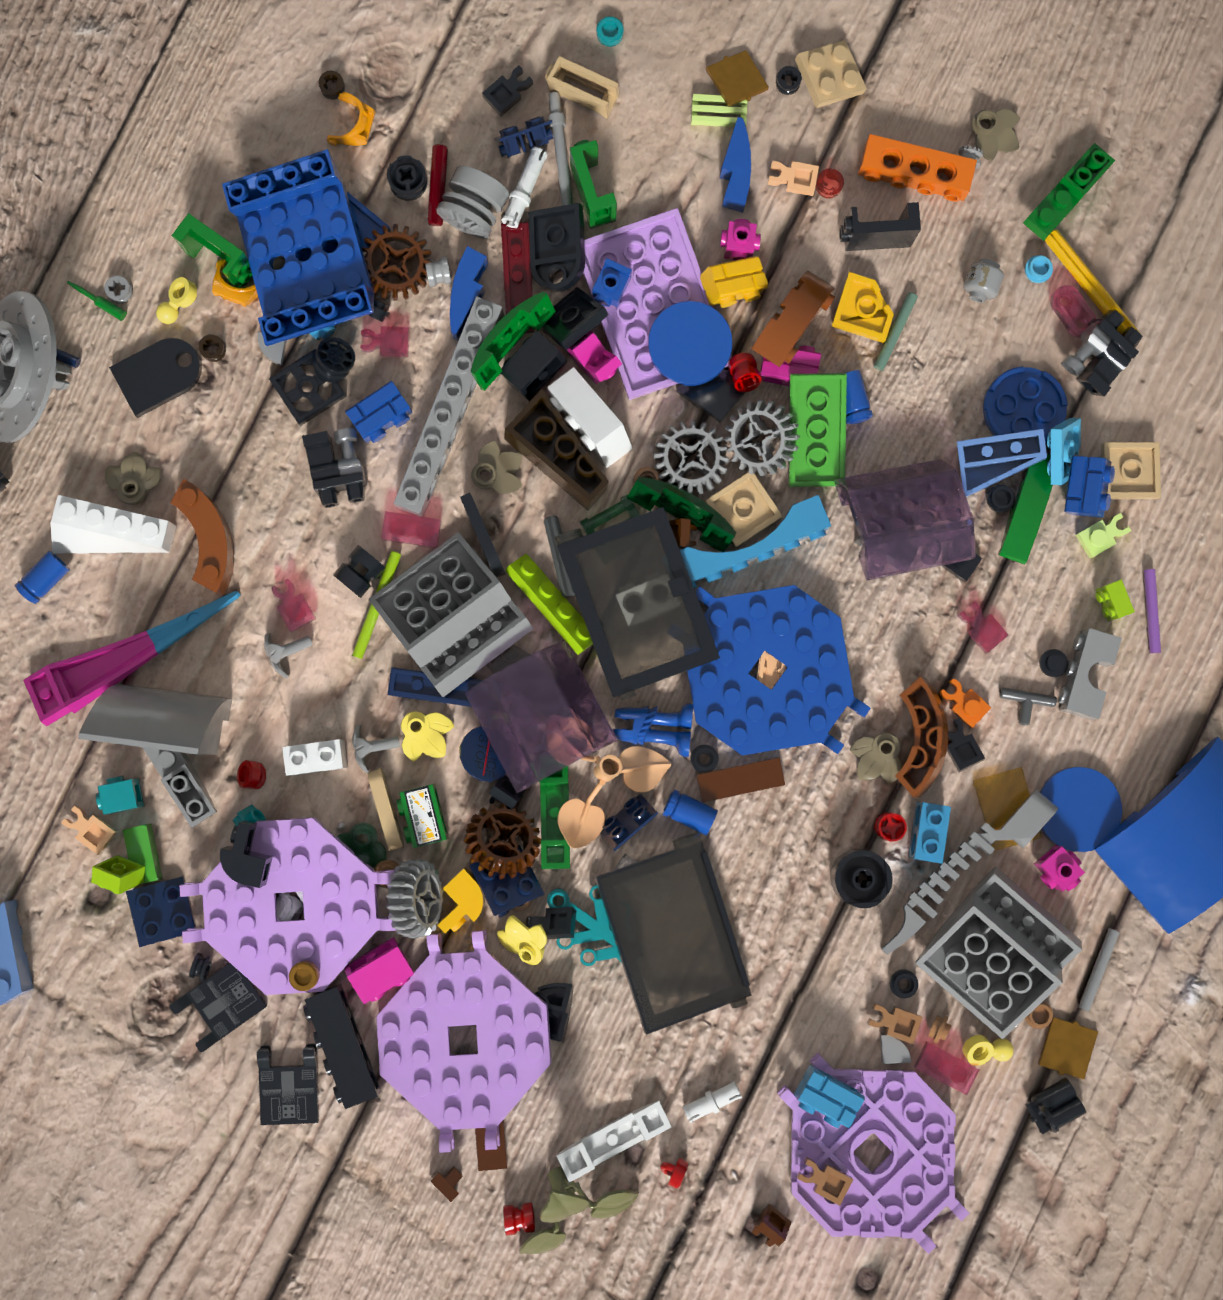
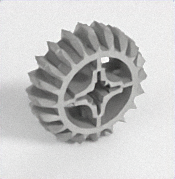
[724,399,800,476]
[653,420,729,495]
[386,859,444,938]

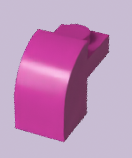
[567,331,622,384]

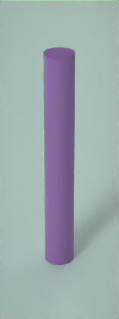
[1144,569,1161,653]

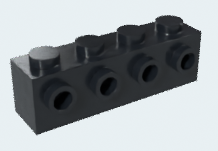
[303,984,381,1109]

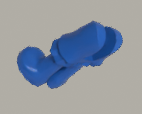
[612,704,694,757]

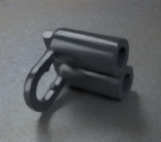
[1025,1077,1087,1134]

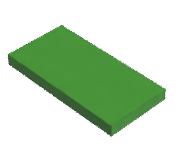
[788,373,847,487]

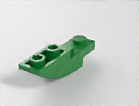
[1023,143,1115,241]

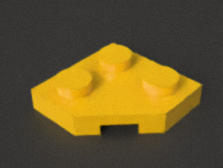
[831,272,894,343]

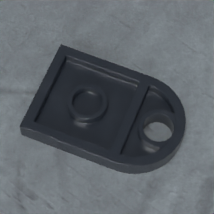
[528,203,585,292]
[109,338,202,418]
[460,493,506,578]

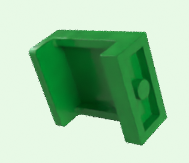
[570,140,617,229]
[171,213,253,288]

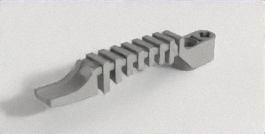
[881,789,1059,955]

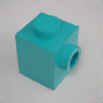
[96,776,145,814]

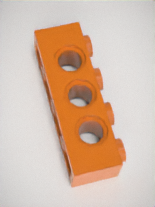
[858,134,977,202]

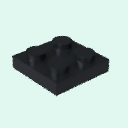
[540,287,609,350]

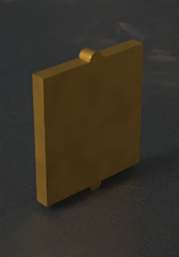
[706,50,769,107]
[1038,1017,1098,1079]

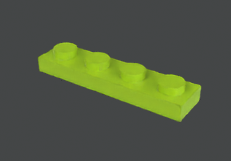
[505,553,593,655]

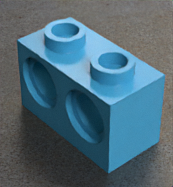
[908,802,951,864]

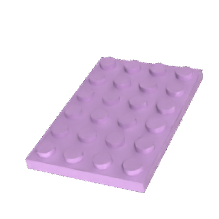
[583,208,732,400]

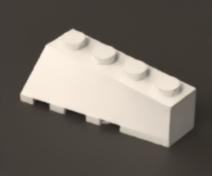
[51,495,176,554]

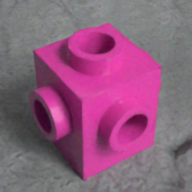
[720,219,761,261]
[1033,845,1085,891]

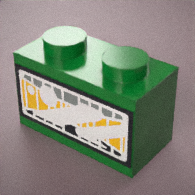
[397,784,449,848]

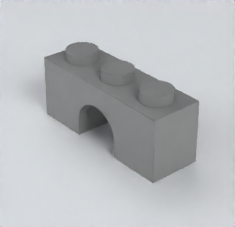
[1058,628,1122,720]

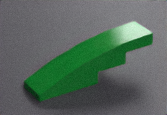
[998,454,1053,565]

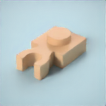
[768,161,819,196]
[61,805,118,855]

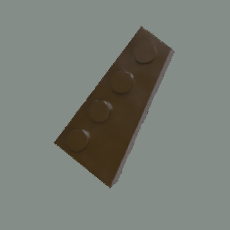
[504,389,609,511]

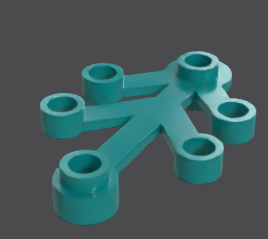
[547,885,642,966]

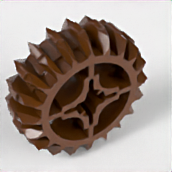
[362,224,432,301]
[464,803,541,880]

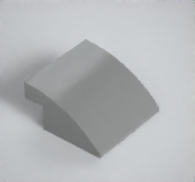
[368,532,533,697]
[78,684,232,755]
[915,866,1082,1039]

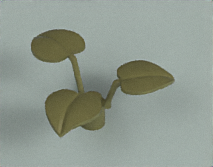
[519,1166,639,1254]

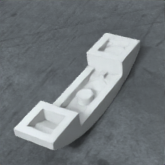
[556,1100,671,1182]

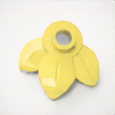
[401,711,454,762]
[497,915,547,965]

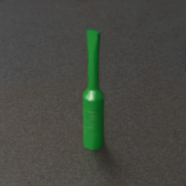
[67,281,127,321]

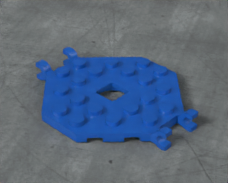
[667,585,871,755]

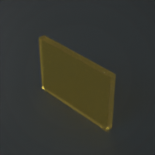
[973,767,1042,851]

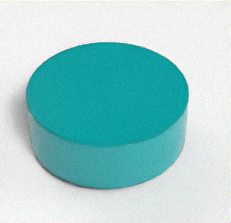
[596,16,624,47]

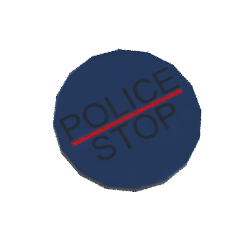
[459,726,513,782]

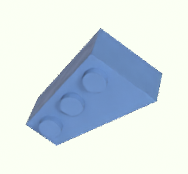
[957,429,1047,498]
[0,900,33,1006]

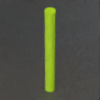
[352,551,401,659]

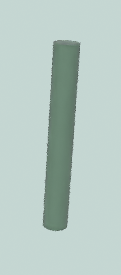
[873,292,918,371]

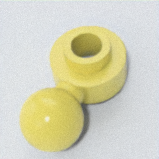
[156,277,197,324]
[962,1035,1014,1066]

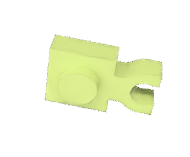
[1076,513,1131,558]

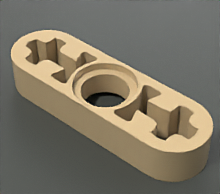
[367,768,404,851]

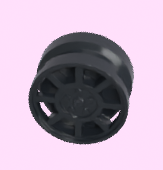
[387,155,428,201]
[311,337,355,383]

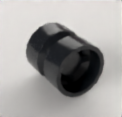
[333,545,386,598]

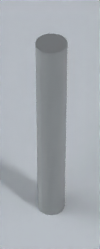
[1078,928,1120,1012]

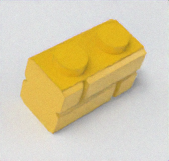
[700,256,768,308]

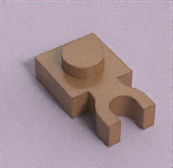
[867,1003,923,1044]
[796,1157,853,1206]

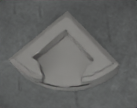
[258,332,287,366]
[880,1034,912,1064]

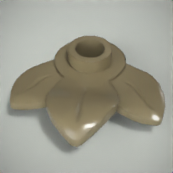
[971,109,1020,161]
[471,441,522,494]
[105,452,161,505]
[850,732,902,784]

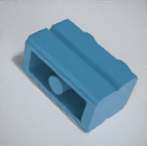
[794,1064,865,1128]

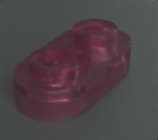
[1050,285,1096,338]

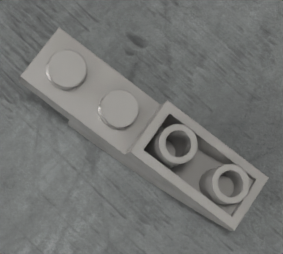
[142,747,217,828]

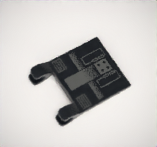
[169,963,267,1052]
[257,1044,319,1125]

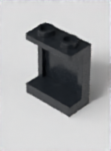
[839,202,921,251]

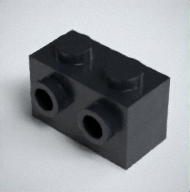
[500,331,567,402]

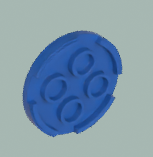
[648,301,732,386]
[983,366,1068,445]
[1040,767,1122,852]

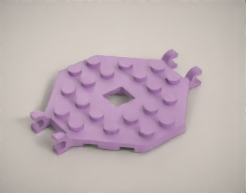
[179,817,396,995]
[376,930,552,1153]
[777,1052,969,1254]

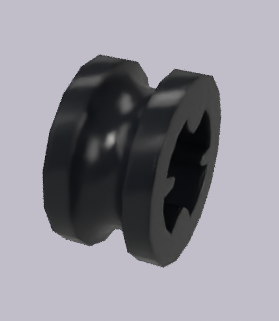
[776,66,802,95]
[189,953,213,981]

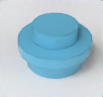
[1025,255,1053,283]

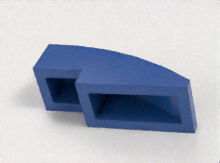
[720,117,751,213]
[450,246,488,341]

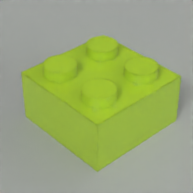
[1095,579,1135,622]
[91,855,145,894]

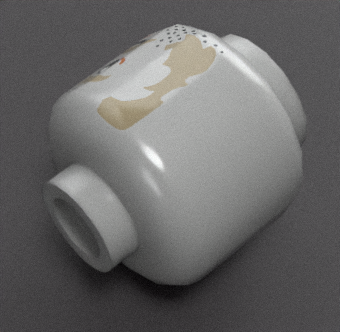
[963,259,1004,303]

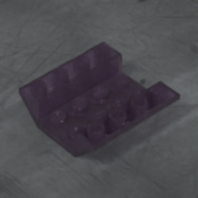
[834,459,976,581]
[465,640,618,794]

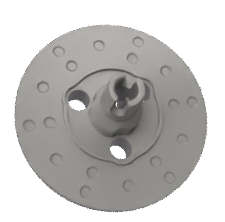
[0,291,72,443]

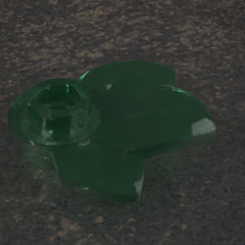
[337,822,387,868]

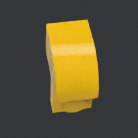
[437,867,485,933]

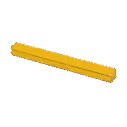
[1045,229,1140,334]

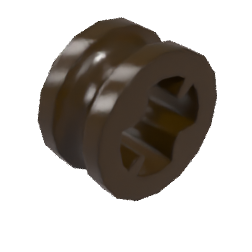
[318,70,345,100]
[199,334,226,362]

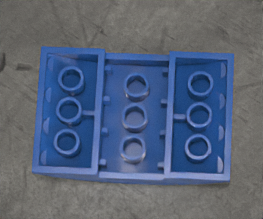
[1094,737,1223,934]

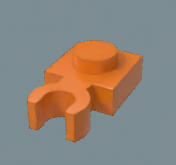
[939,679,991,728]

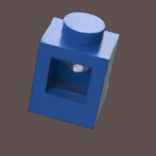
[592,258,632,307]

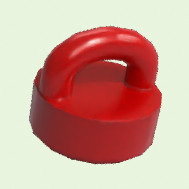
[237,760,266,790]
[660,1158,689,1189]

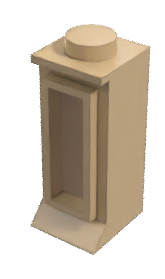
[545,56,619,120]

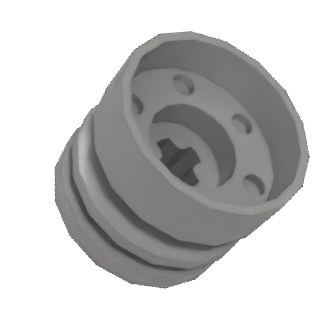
[436,165,509,239]

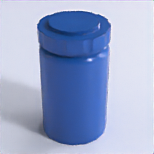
[846,370,873,424]
[14,551,70,604]
[662,789,718,835]

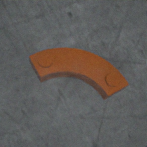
[751,270,835,367]
[170,479,234,596]
[895,676,948,798]

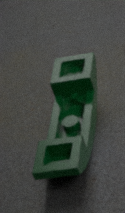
[626,477,736,552]

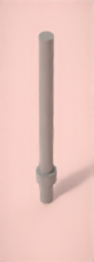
[548,92,573,206]

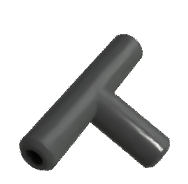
[999,687,1057,726]

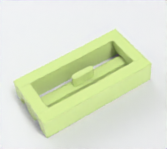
[691,94,748,127]

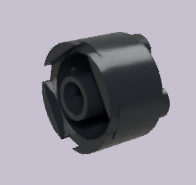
[830,849,893,908]

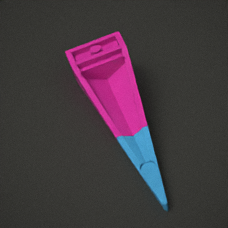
[23,591,241,726]

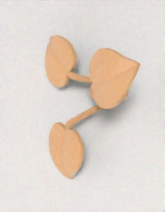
[546,714,671,849]

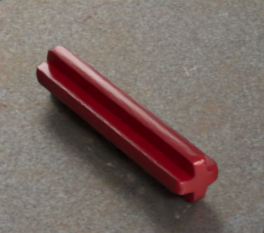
[427,144,448,227]

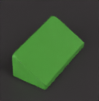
[123,824,163,884]

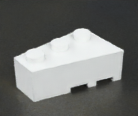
[547,367,633,468]

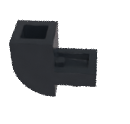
[220,820,273,888]

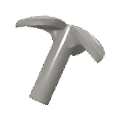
[264,633,313,678]
[352,725,400,773]

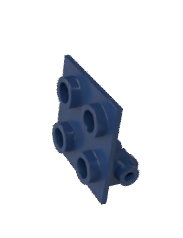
[494,116,554,158]
[600,794,659,851]
[469,845,545,917]
[126,876,195,947]

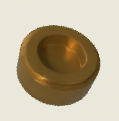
[289,961,320,991]

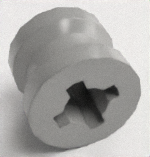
[425,256,452,287]

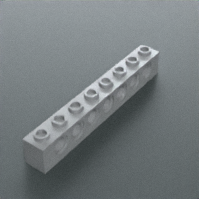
[393,296,504,519]

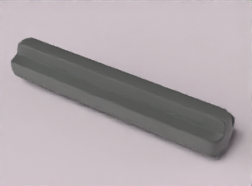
[544,516,575,598]

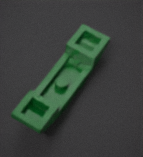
[471,292,556,391]
[539,755,570,869]

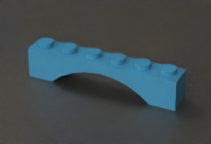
[661,495,831,589]

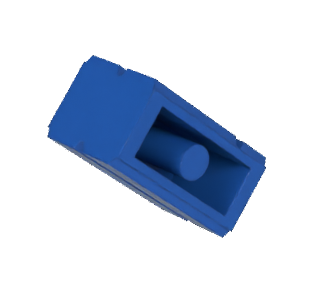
[345,380,413,443]
[1064,456,1115,518]

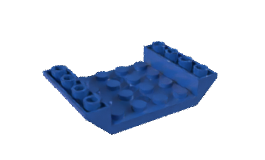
[222,149,374,346]

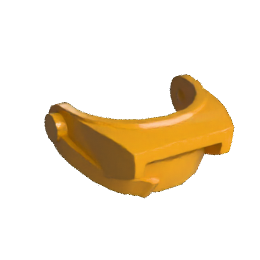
[327,92,376,146]
[212,259,258,307]

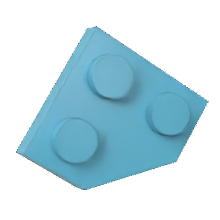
[1047,418,1081,485]

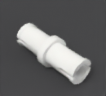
[683,1081,742,1123]

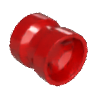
[728,353,762,392]
[874,813,907,841]
[503,1202,535,1236]

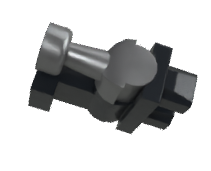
[1061,310,1143,397]
[302,428,368,508]

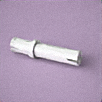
[501,147,548,228]

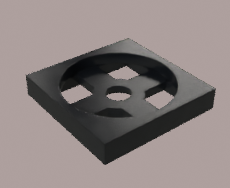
[269,349,347,426]

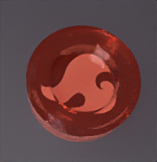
[816,168,844,198]

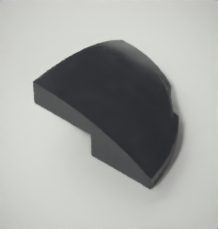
[676,370,746,423]
[534,983,574,1043]

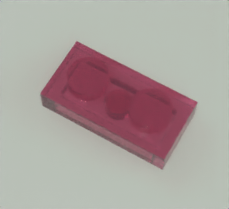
[381,511,442,548]
[914,1041,980,1095]

